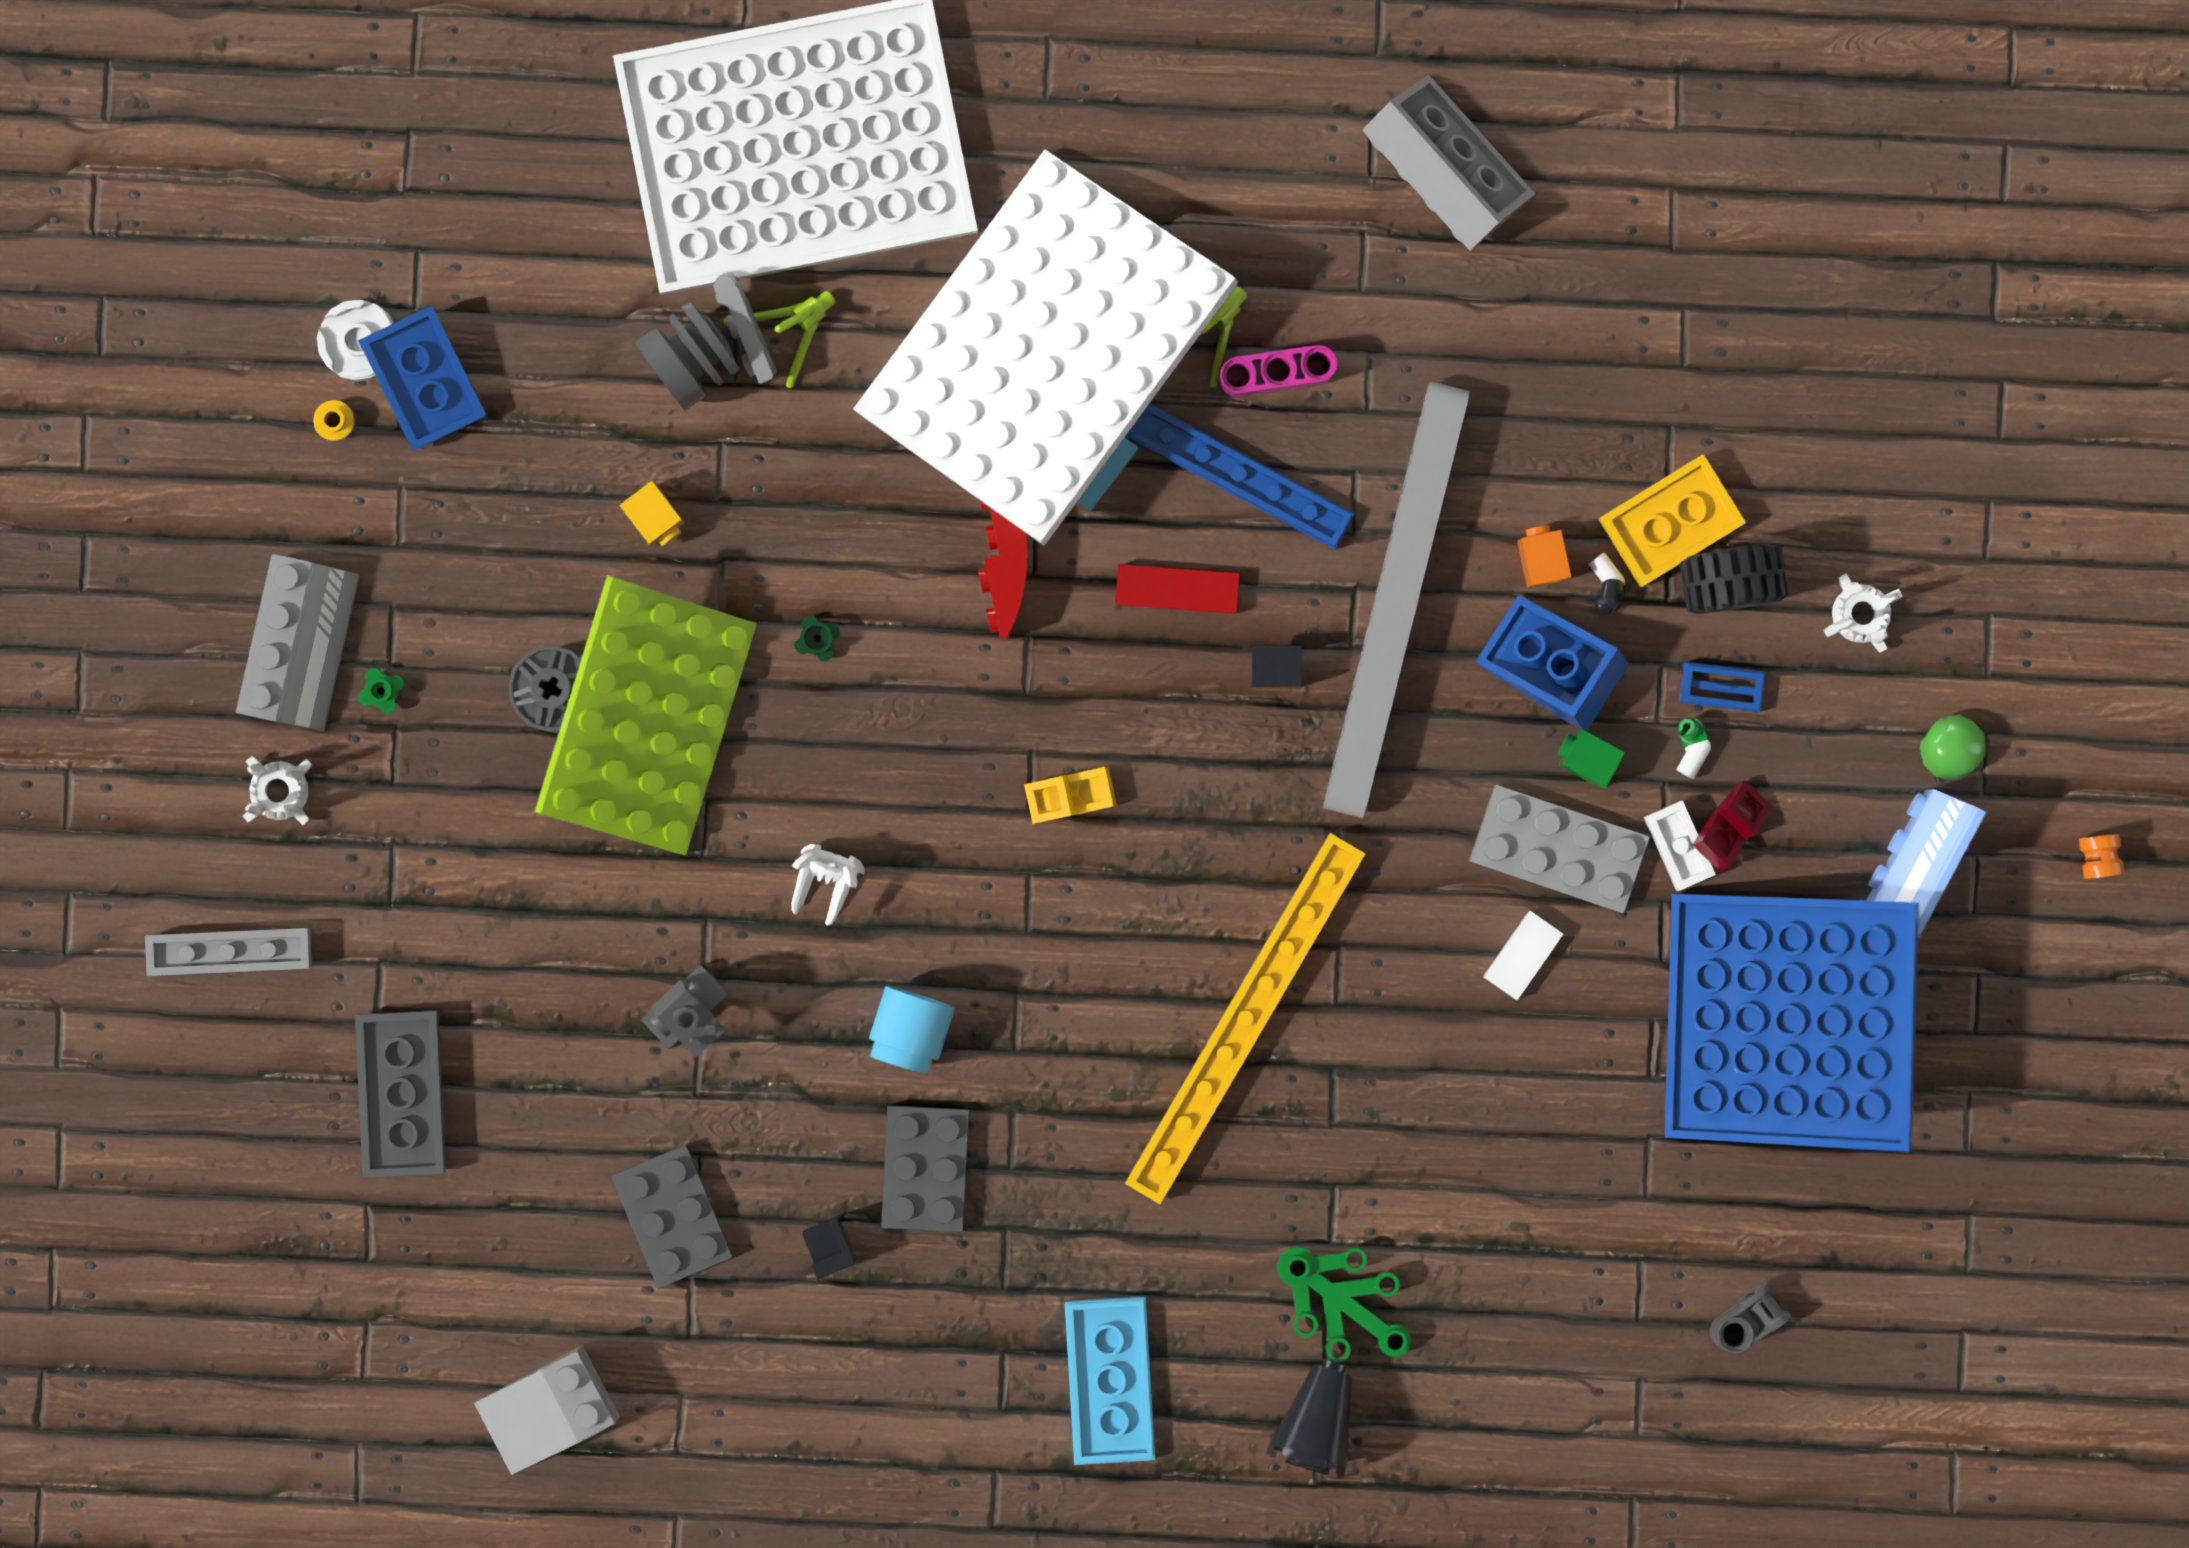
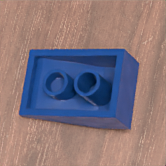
[1475,595,1629,731]

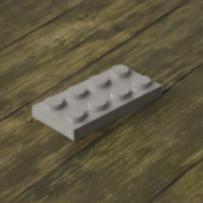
[1469,785,1649,913]

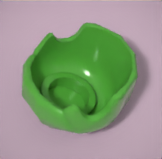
[1920,714,1986,780]

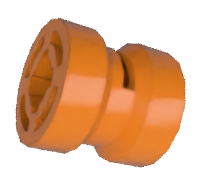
[2078,833,2125,879]

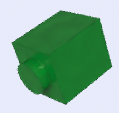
[1557,729,1625,789]

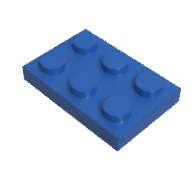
[358,305,487,451]

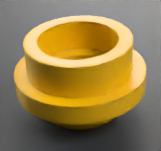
[313,400,355,441]

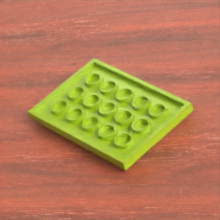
[535,576,757,856]

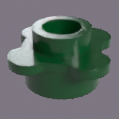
[794,616,840,661]

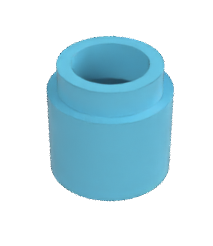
[869,985,955,1074]

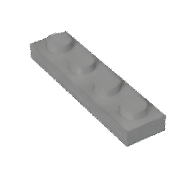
[145,928,312,976]

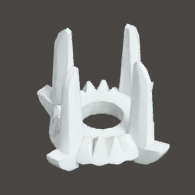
[1823,574,1903,653]
[243,756,312,825]
[791,844,864,925]

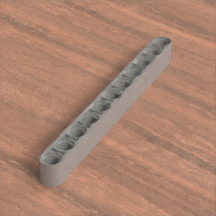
[1323,381,1470,819]

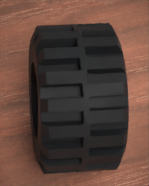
[1680,544,1789,614]

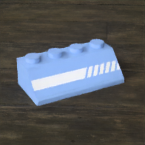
[1866,789,1986,938]

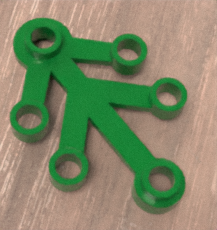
[1277,1247,1411,1362]

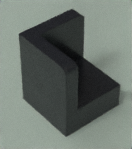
[1251,646,1301,689]
[802,1215,857,1280]

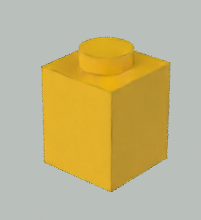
[619,481,685,547]

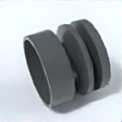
[634,301,740,411]
[508,646,582,734]

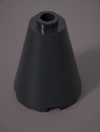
[1266,1360,1352,1478]

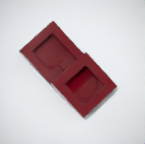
[1692,780,1772,872]

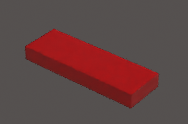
[1115,564,1239,614]

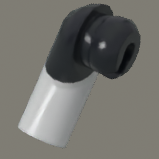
[1588,552,1625,615]

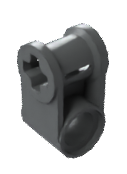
[1710,1282,1791,1354]

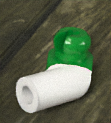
[1676,717,1711,779]

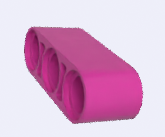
[1219,345,1337,398]

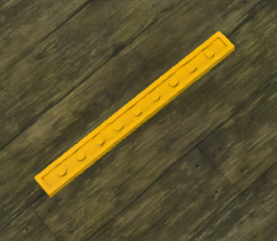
[1125,833,1365,1204]

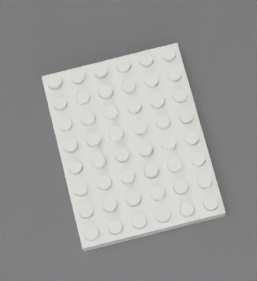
[613,0,978,295]
[854,150,1238,546]

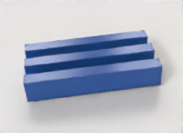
[1678,662,1766,713]

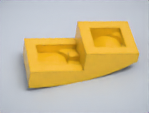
[1024,766,1117,824]

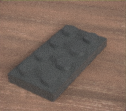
[355,1010,446,1178]

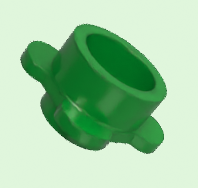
[358,668,404,714]

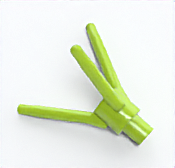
[1201,286,1248,388]
[724,291,835,388]

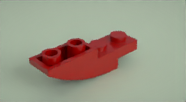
[978,501,1028,640]

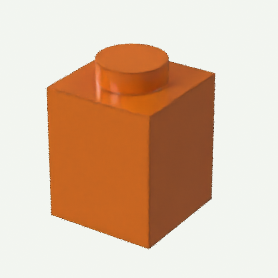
[1517,525,1571,588]

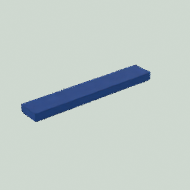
[1125,403,1354,550]

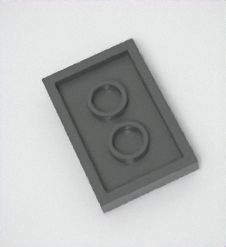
[881,1105,969,1232]
[611,1144,734,1289]

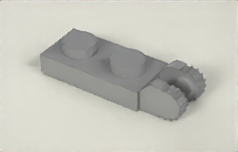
[713,272,777,384]

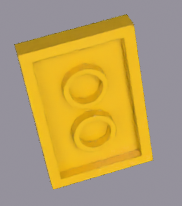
[1598,454,1746,588]

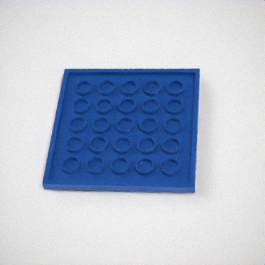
[1665,894,1919,1152]

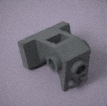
[641,964,729,1057]

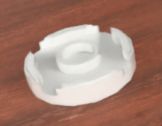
[317,300,394,382]

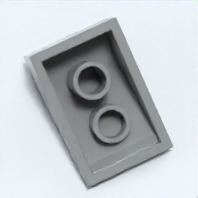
[474,1345,620,1475]

